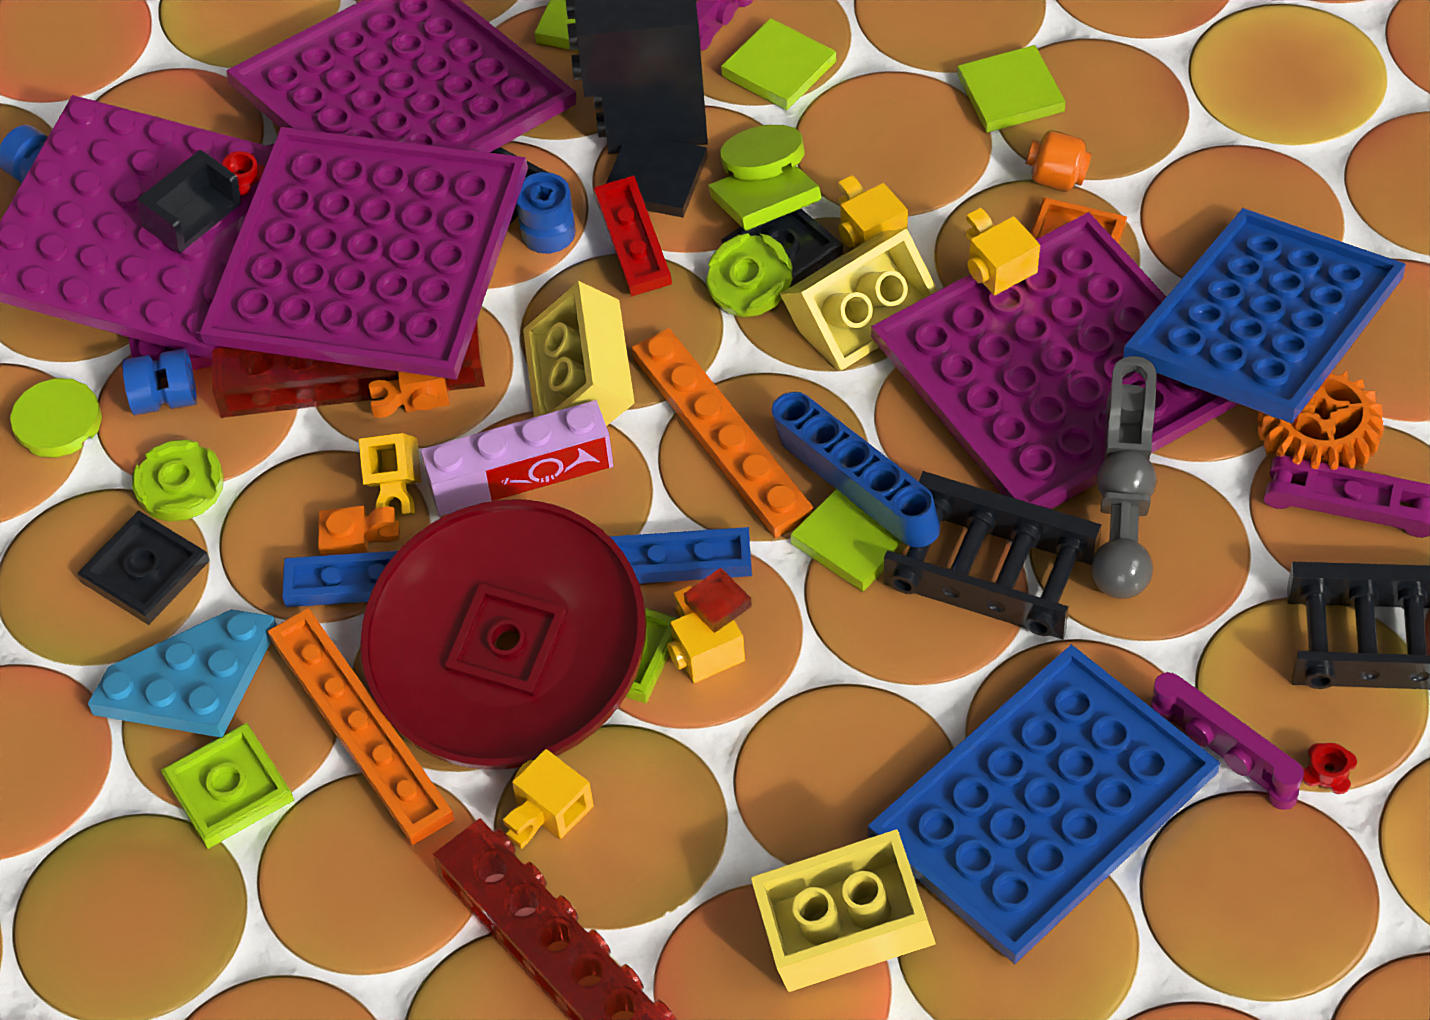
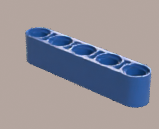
[771,392,940,548]

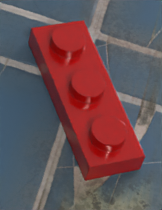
[593,176,672,297]

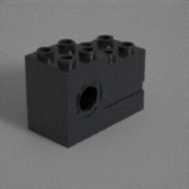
[566,0,708,154]

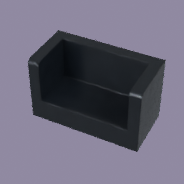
[137,149,241,254]

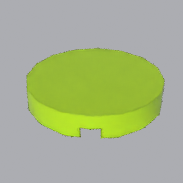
[720,125,805,181]
[706,233,793,317]
[10,378,102,458]
[132,440,224,522]

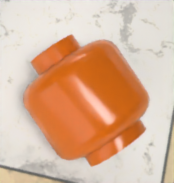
[1025,130,1092,192]

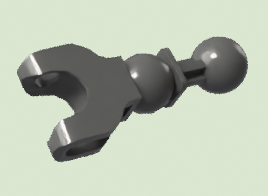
[1092,356,1157,599]

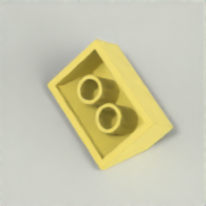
[780,228,938,371]
[523,281,635,426]

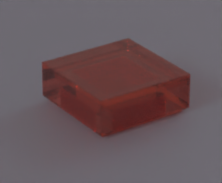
[684,568,752,633]

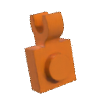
[369,371,450,418]
[318,506,400,556]

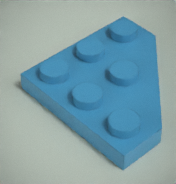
[88,609,277,738]

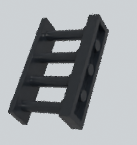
[884,471,1102,640]
[1287,562,1430,690]

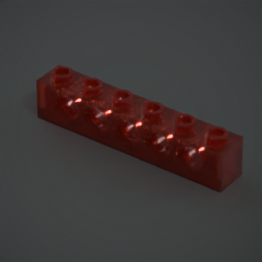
[212,322,485,418]
[433,818,676,1020]

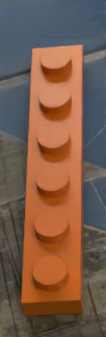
[632,328,814,539]
[267,608,455,846]

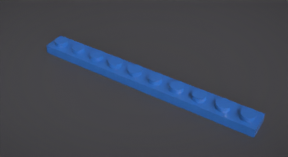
[282,527,752,607]

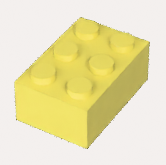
[751,829,936,992]

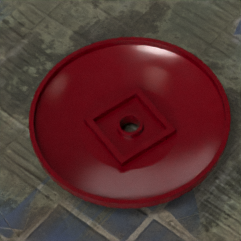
[361,499,647,770]

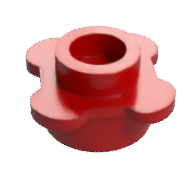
[222,151,265,195]
[1303,743,1357,795]

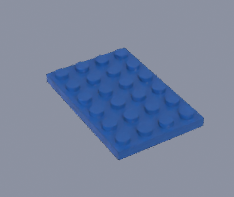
[1123,208,1406,423]
[867,644,1220,964]

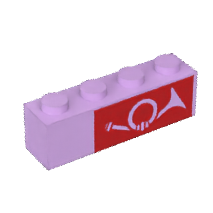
[420,400,614,516]

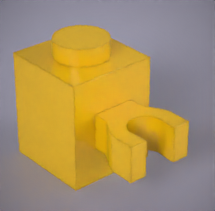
[838,175,908,248]
[965,207,1040,296]
[359,433,422,515]
[667,585,745,683]
[503,749,594,849]

